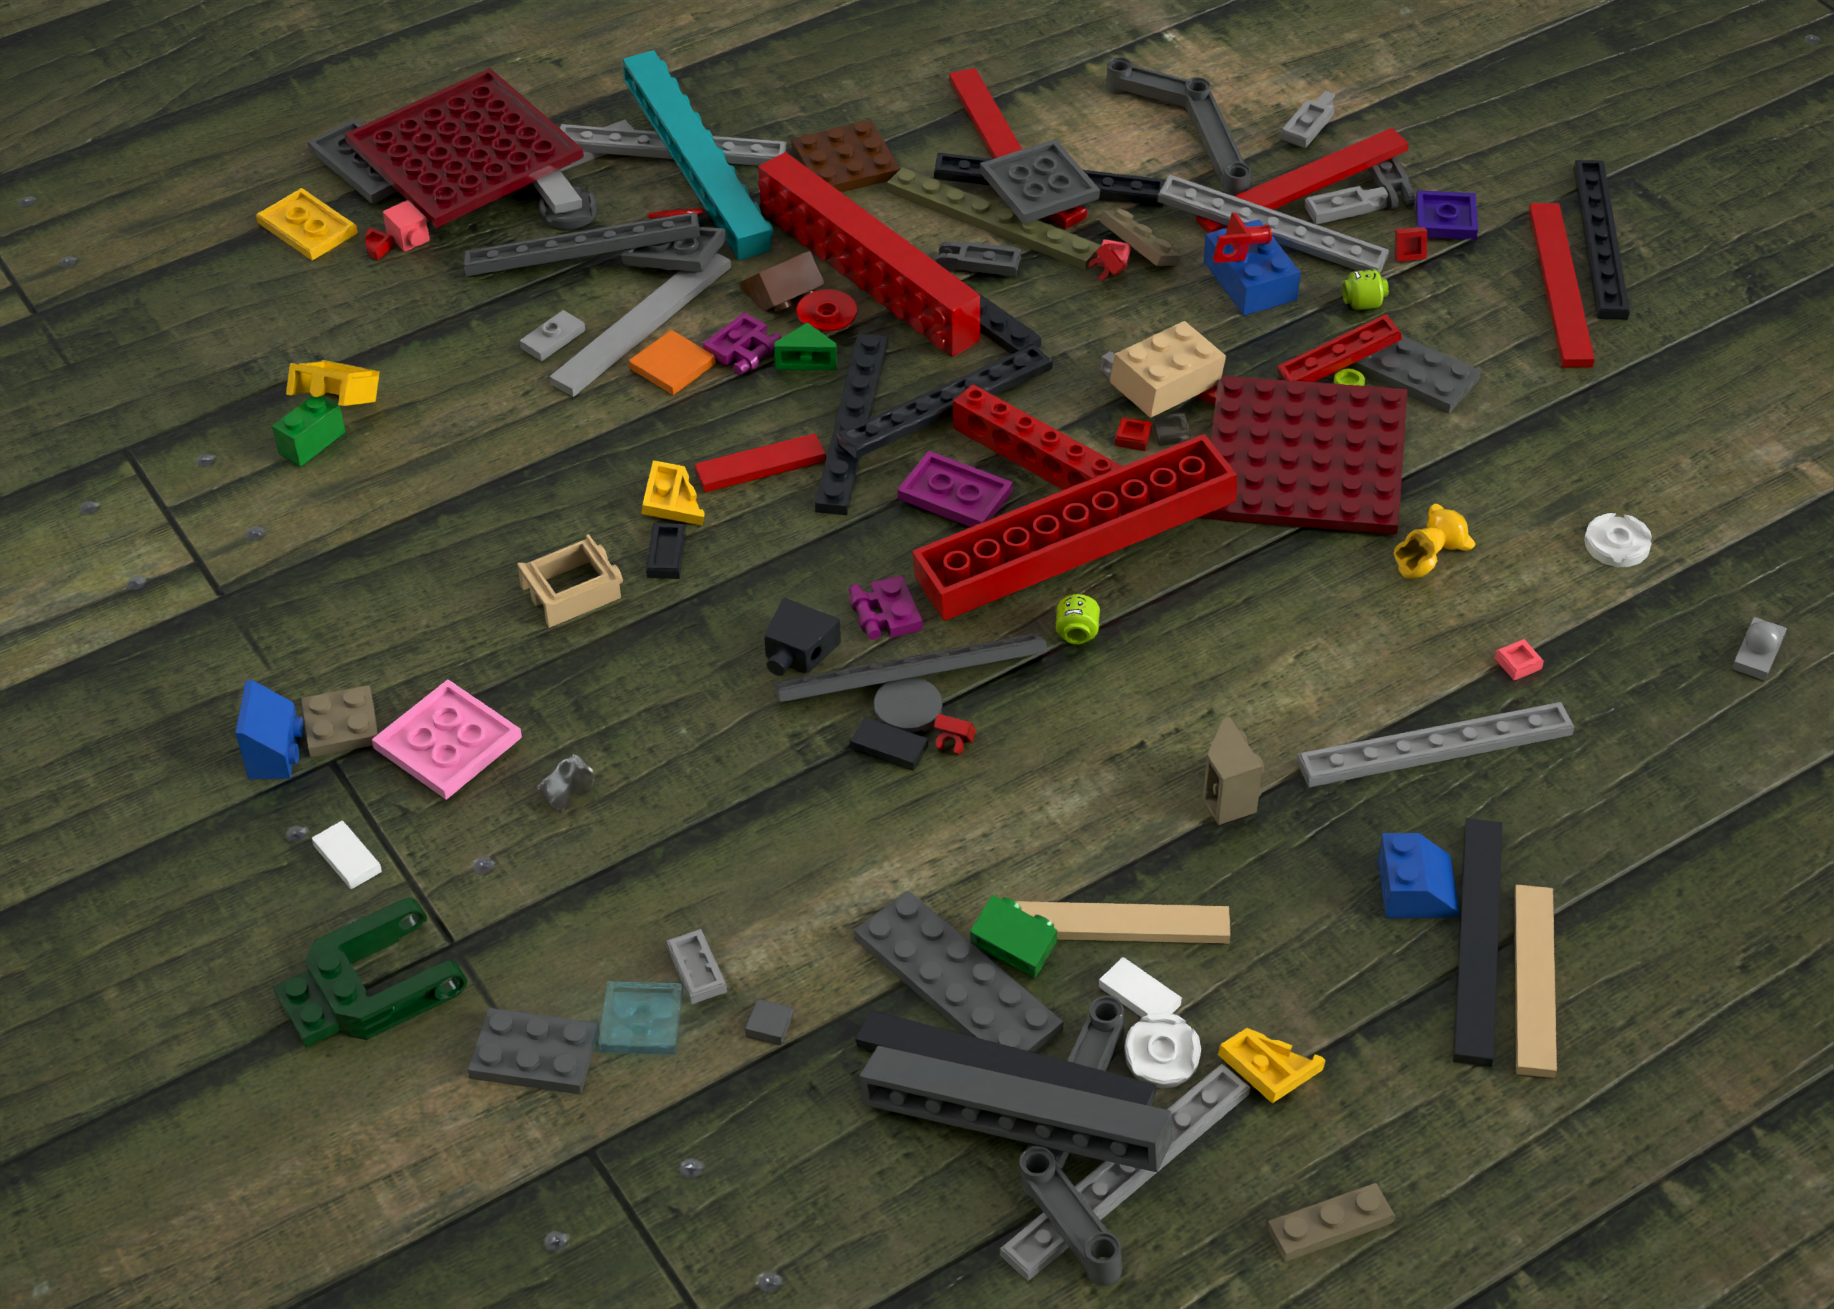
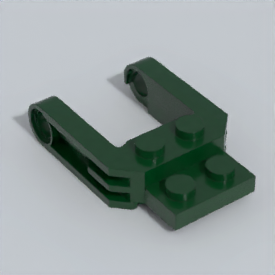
[272,898,467,1048]

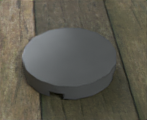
[539,186,598,230]
[874,677,942,734]

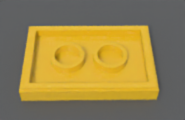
[256,188,358,261]

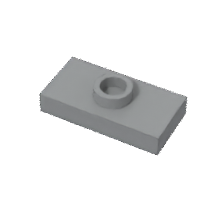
[519,310,585,361]
[666,929,727,1004]

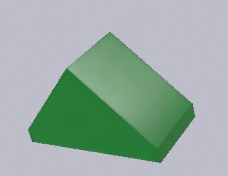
[774,323,837,370]

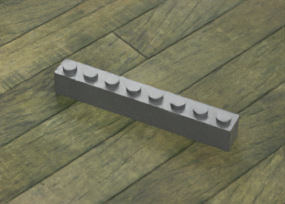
[859,1046,1173,1173]

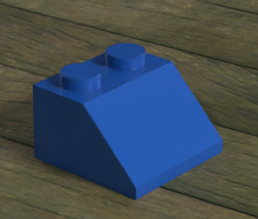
[235,680,304,779]
[1377,833,1460,918]

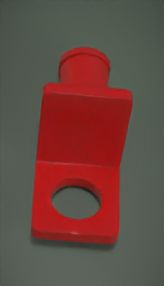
[1213,213,1272,263]

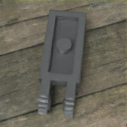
[1367,156,1415,209]
[935,241,1021,277]

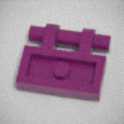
[703,312,782,375]
[848,575,923,640]

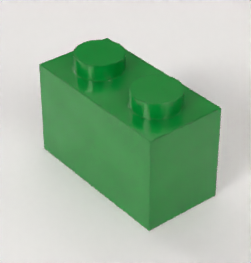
[272,396,346,467]
[970,895,1057,979]

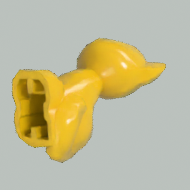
[1394,504,1475,579]

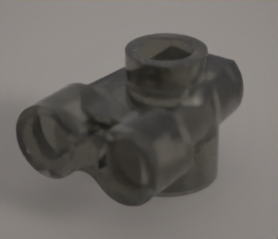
[534,753,594,813]

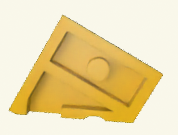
[641,460,705,526]
[1217,1028,1326,1103]

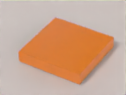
[628,330,716,395]

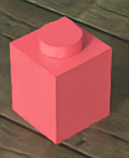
[383,200,430,252]

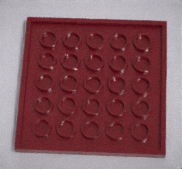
[345,68,584,228]
[1201,376,1408,534]

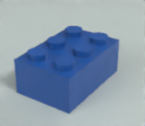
[1203,219,1301,315]

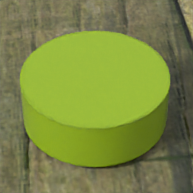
[1333,369,1365,386]

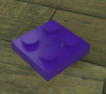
[1415,190,1478,240]

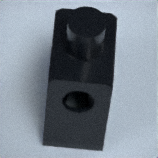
[764,597,841,676]

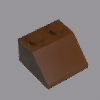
[739,251,825,312]

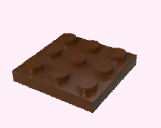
[791,120,900,192]

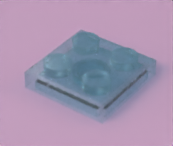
[598,981,683,1055]

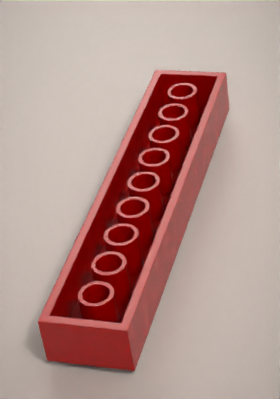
[758,152,980,358]
[912,433,1237,621]

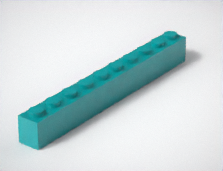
[623,50,774,261]

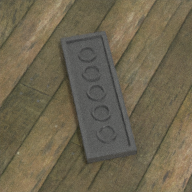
[854,890,1063,1053]

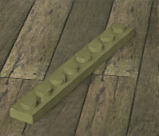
[887,167,1101,270]

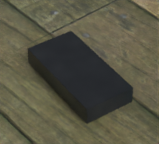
[646,523,686,579]
[850,717,928,771]

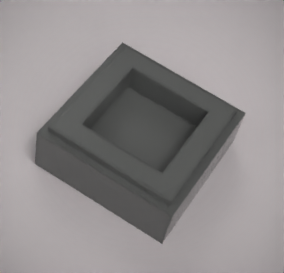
[745,999,794,1045]

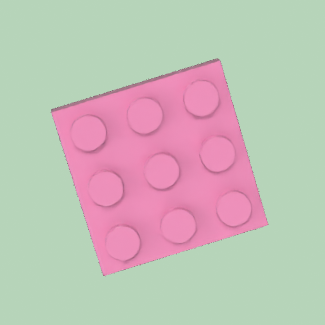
[372,679,522,800]

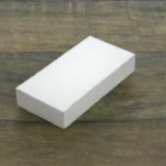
[312,820,382,889]
[1099,957,1182,1017]

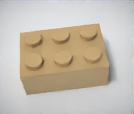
[1110,321,1226,418]

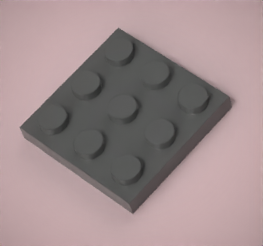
[980,139,1100,224]

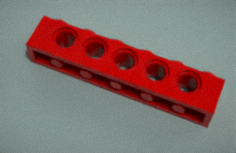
[953,384,1122,490]

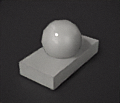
[1732,617,1787,681]

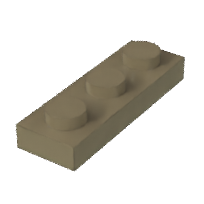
[1099,209,1180,266]
[1267,1183,1395,1262]

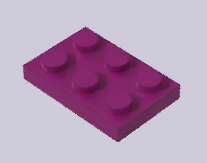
[897,451,1013,527]

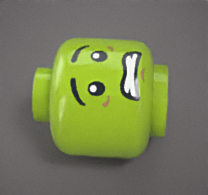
[1342,269,1389,310]
[1056,594,1100,645]

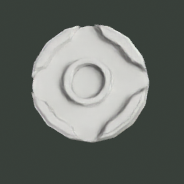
[1584,513,1652,567]
[1124,1012,1201,1089]

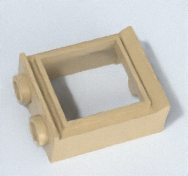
[517,534,623,628]

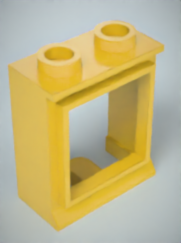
[286,360,380,406]

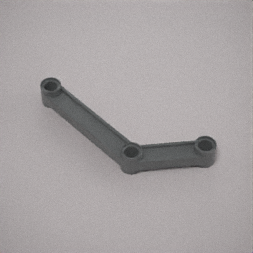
[1106,57,1251,196]
[1019,996,1125,1285]

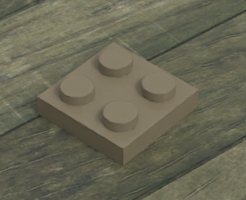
[301,685,378,757]

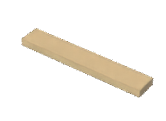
[1514,885,1557,1078]
[1015,901,1230,944]

